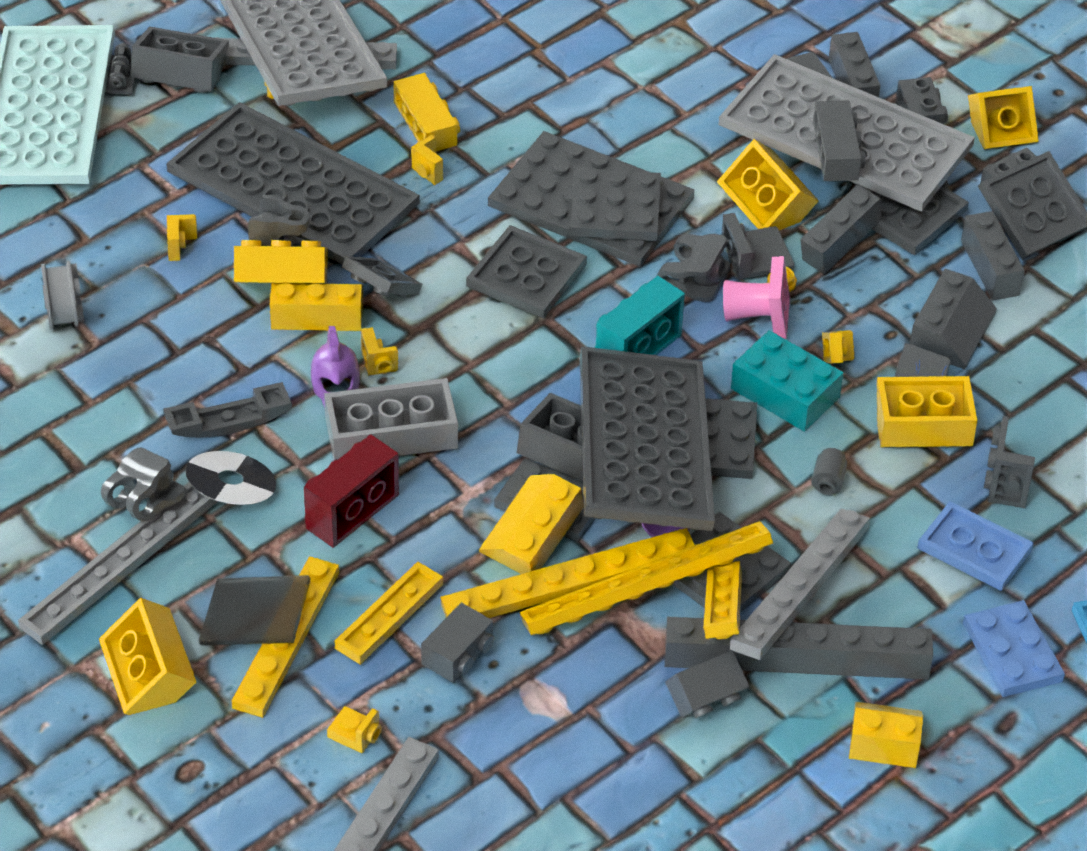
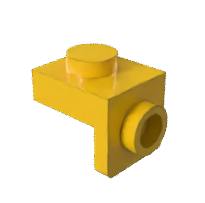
[411,135,443,185]

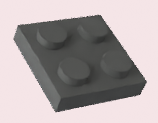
[342,256,423,297]

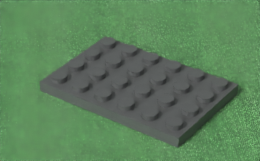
[488,131,695,267]

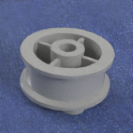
[41,260,84,330]

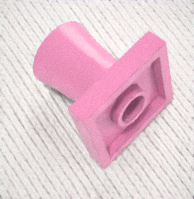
[723,256,790,340]

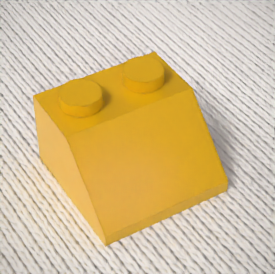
[968,86,1039,149]
[848,701,923,768]

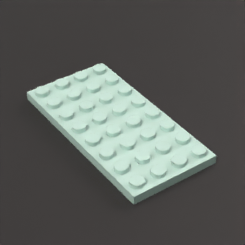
[0,25,115,185]

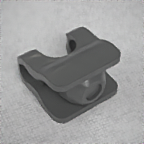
[248,195,310,247]
[657,234,731,302]
[101,447,187,521]

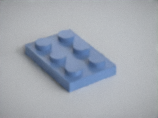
[917,501,1034,591]
[963,600,1065,697]

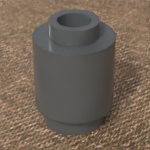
[811,448,847,495]

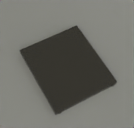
[199,575,311,645]

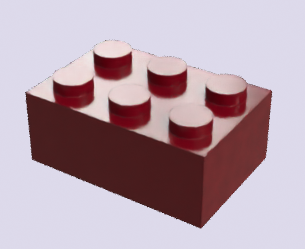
[304,434,399,548]

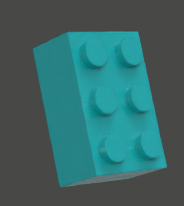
[595,275,685,355]
[730,330,844,432]

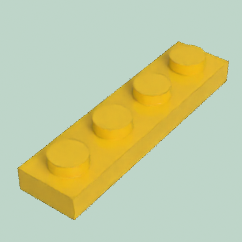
[334,561,443,665]
[703,561,742,639]

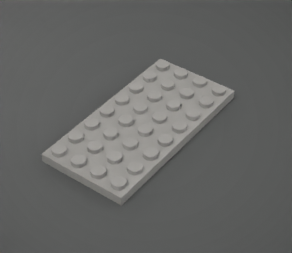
[220,0,387,106]
[718,54,975,212]

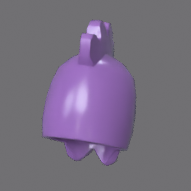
[311,326,360,407]

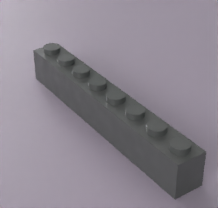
[665,616,933,680]

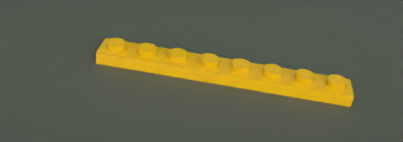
[519,521,773,635]
[440,528,695,618]

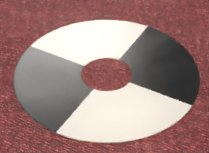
[185,451,276,505]

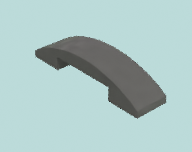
[163,382,292,438]

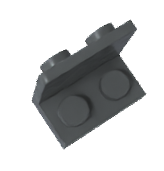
[721,213,794,280]
[984,416,1035,508]

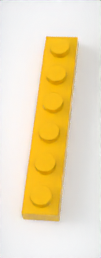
[231,556,339,718]

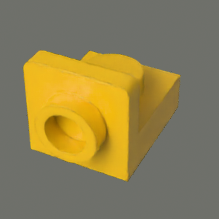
[167,214,197,261]
[361,327,398,376]
[822,330,854,364]
[327,706,382,753]

